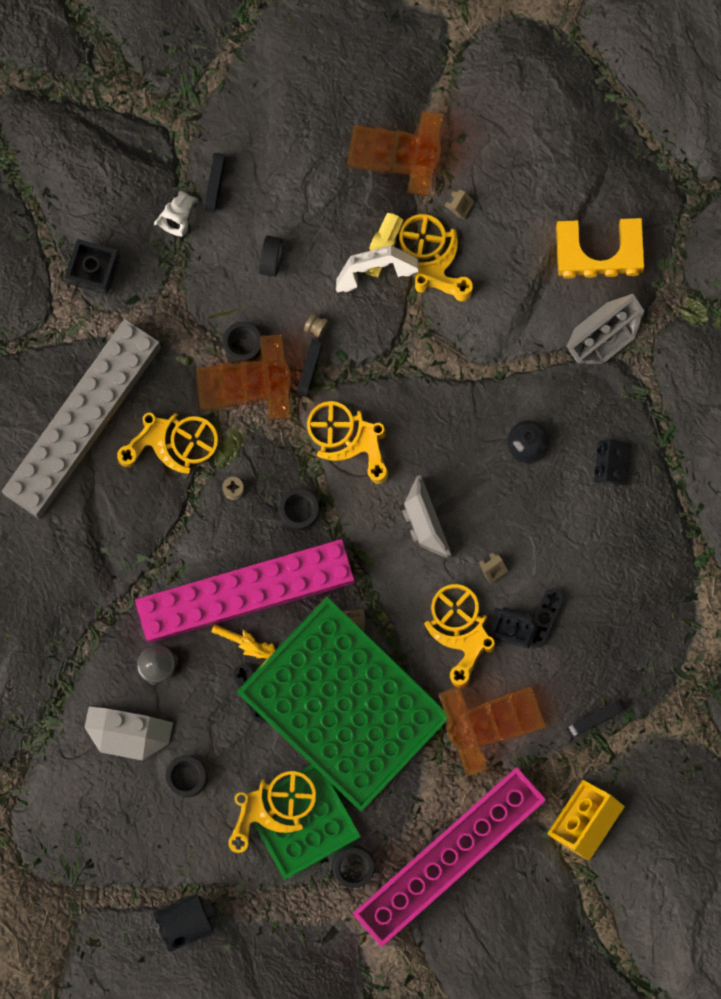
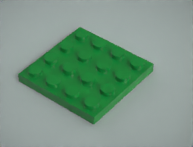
[253,764,361,880]

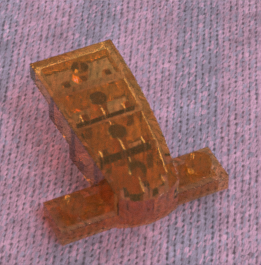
[346,110,443,196]
[196,335,291,421]
[439,686,546,776]

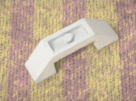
[336,246,419,292]

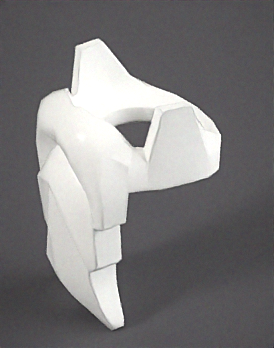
[154,191,198,237]

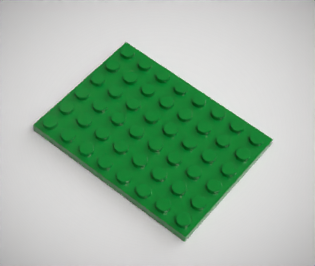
[236,597,450,812]

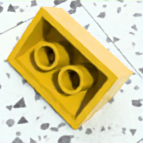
[547,780,625,861]

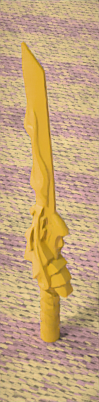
[211,624,276,659]

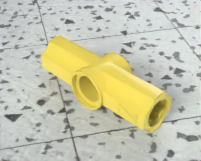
[365,213,404,278]

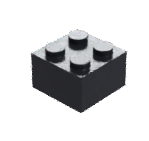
[65,239,120,296]

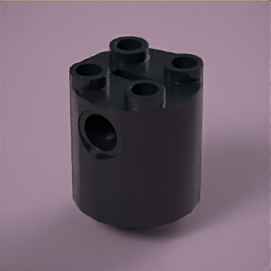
[153,893,217,952]

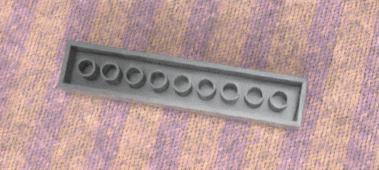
[1,319,161,519]

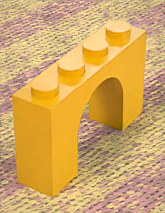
[556,218,644,278]

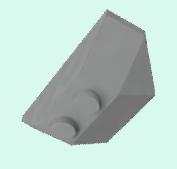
[567,294,644,364]
[402,475,451,558]
[84,707,173,761]

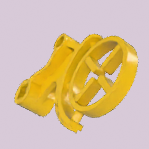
[399,214,473,302]
[307,401,389,484]
[117,413,218,474]
[424,584,495,688]
[228,771,316,853]

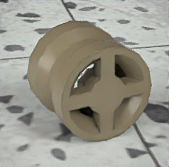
[304,312,329,338]
[222,477,245,500]

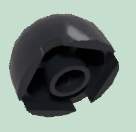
[507,420,550,464]

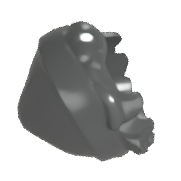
[137,645,178,685]

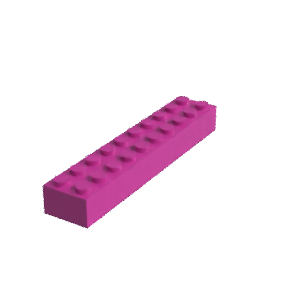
[135,539,355,644]
[353,767,546,947]

